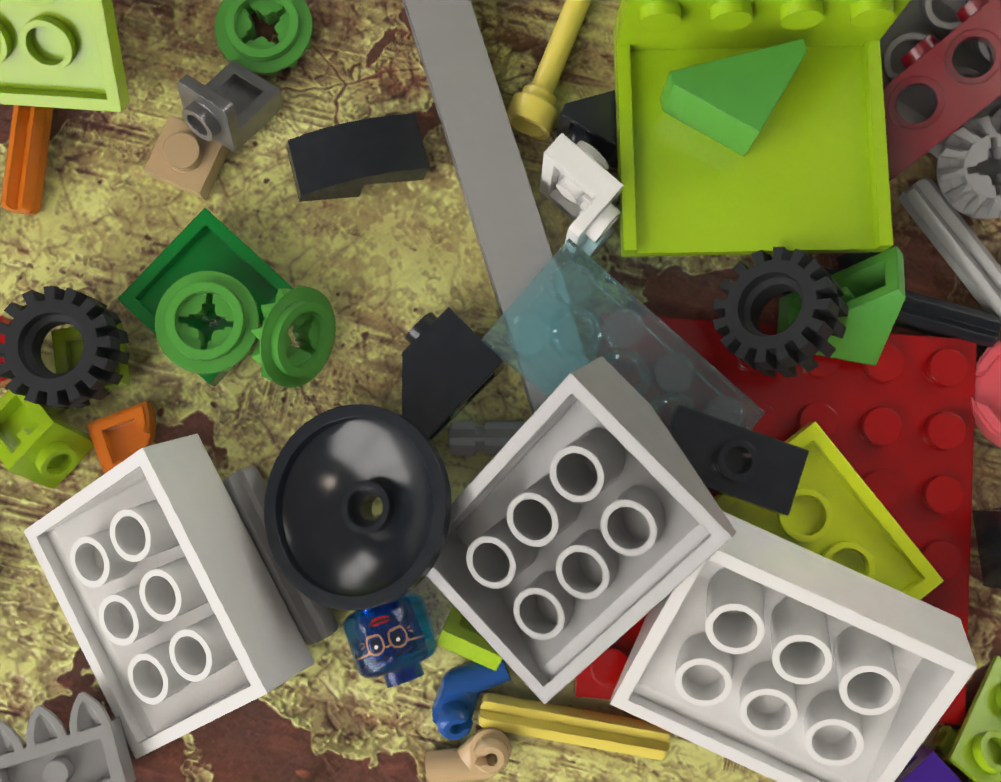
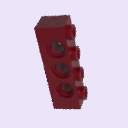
[883,0,1001,181]

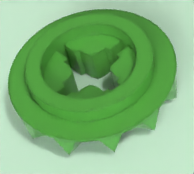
[214,0,314,78]
[155,271,261,375]
[251,285,336,388]

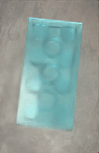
[481,238,765,430]

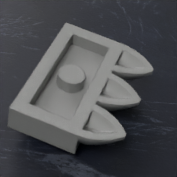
[0,692,137,782]

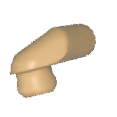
[425,728,512,782]

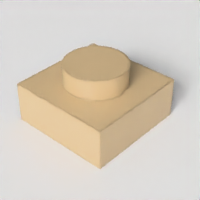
[143,115,230,200]

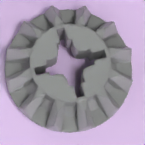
[936,115,1001,219]

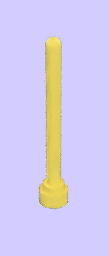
[506,0,592,140]

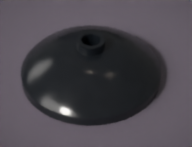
[264,404,452,610]

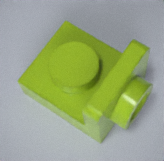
[0,390,94,488]

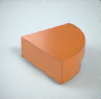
[86,401,156,474]

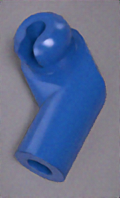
[432,659,511,740]

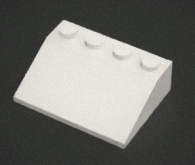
[24,433,315,759]
[610,511,977,782]

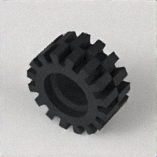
[713,247,848,378]
[0,286,129,409]

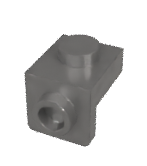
[176,60,283,153]

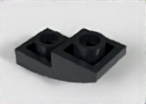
[286,113,430,202]

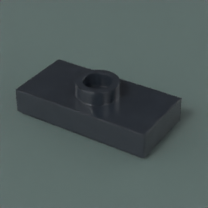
[668,405,809,516]

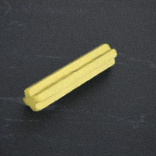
[478,692,670,760]

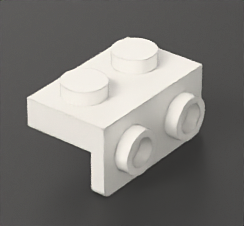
[539,133,624,264]

